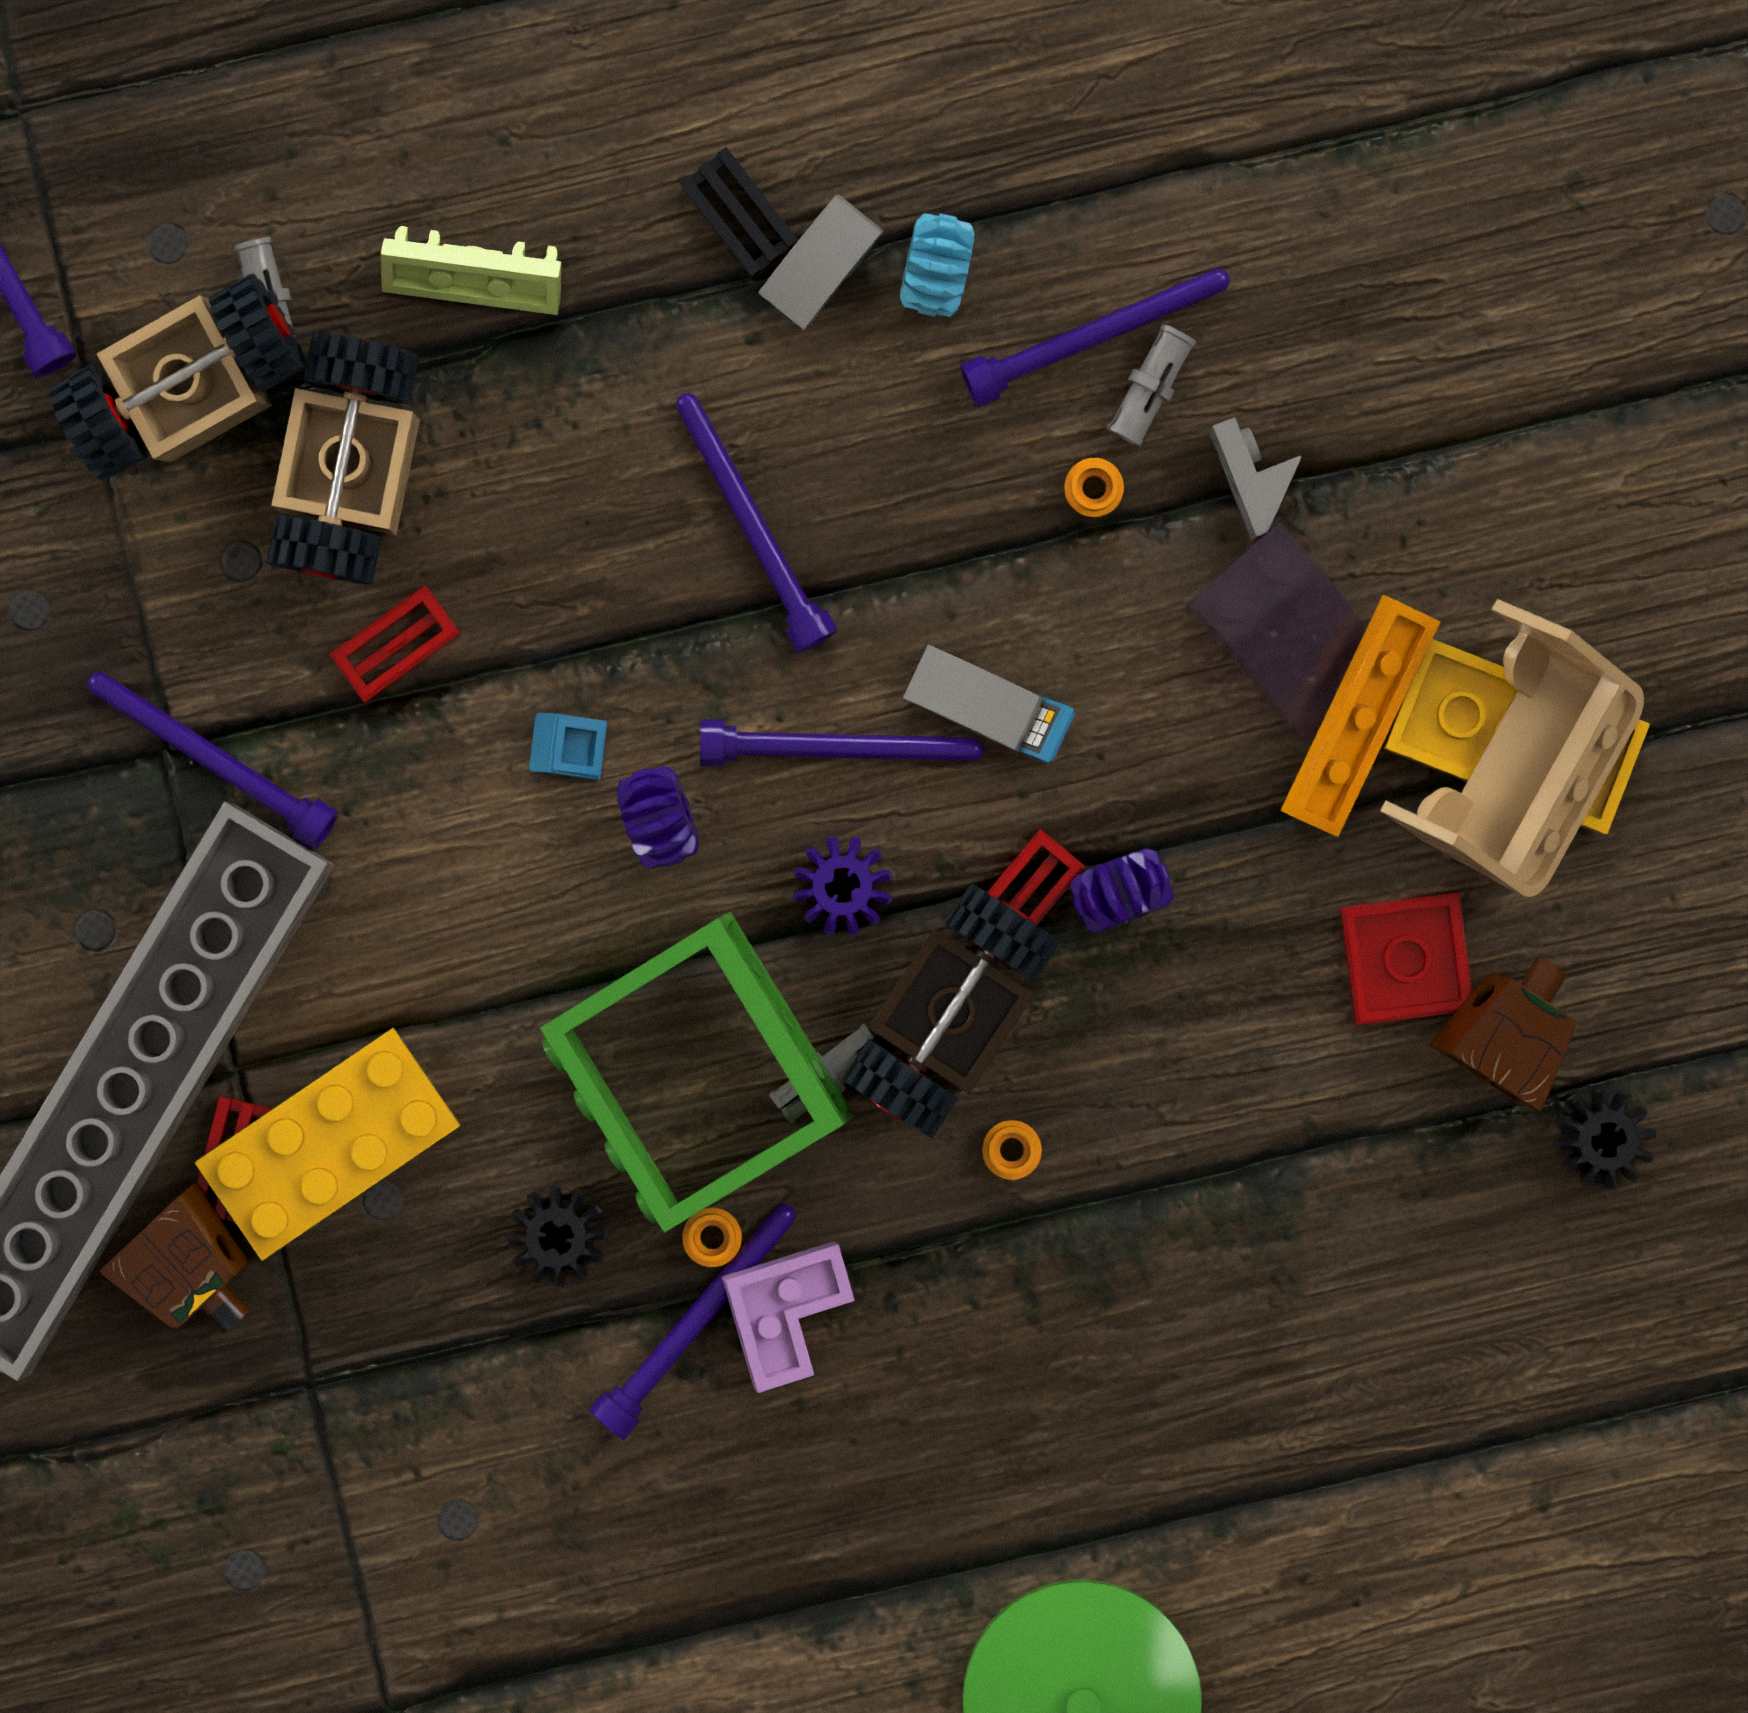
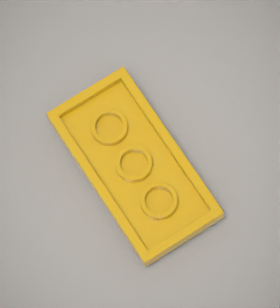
[1383,639,1650,835]
[194,1027,460,1261]

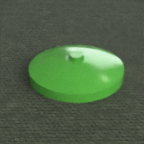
[963,1579,1201,1713]

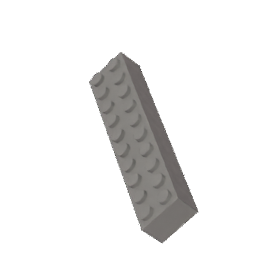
[0,802,336,1381]

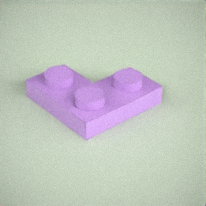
[722,1241,855,1393]

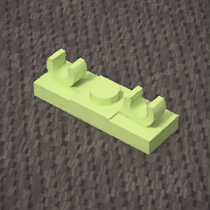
[381,226,561,315]

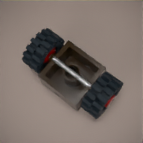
[842,884,1061,1139]

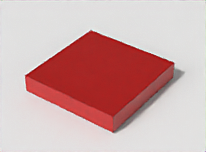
[1340,893,1472,1025]

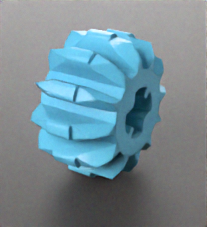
[900,213,975,317]

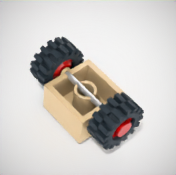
[48,274,306,482]
[266,332,420,585]

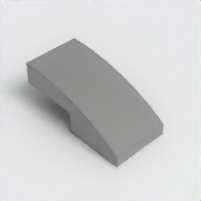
[758,194,884,330]
[903,645,1043,752]

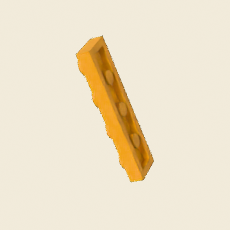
[1281,595,1440,837]

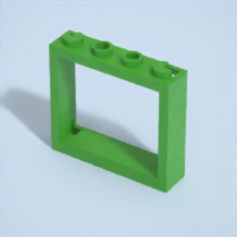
[540,912,855,1233]

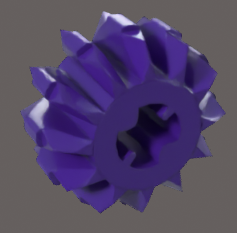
[617,766,699,869]
[793,836,893,936]
[1070,849,1174,933]

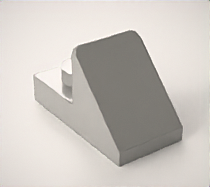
[1209,417,1301,542]

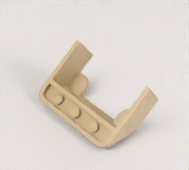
[1380,599,1644,897]

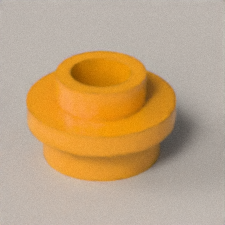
[1064,458,1124,518]
[982,1120,1042,1180]
[682,1207,742,1267]

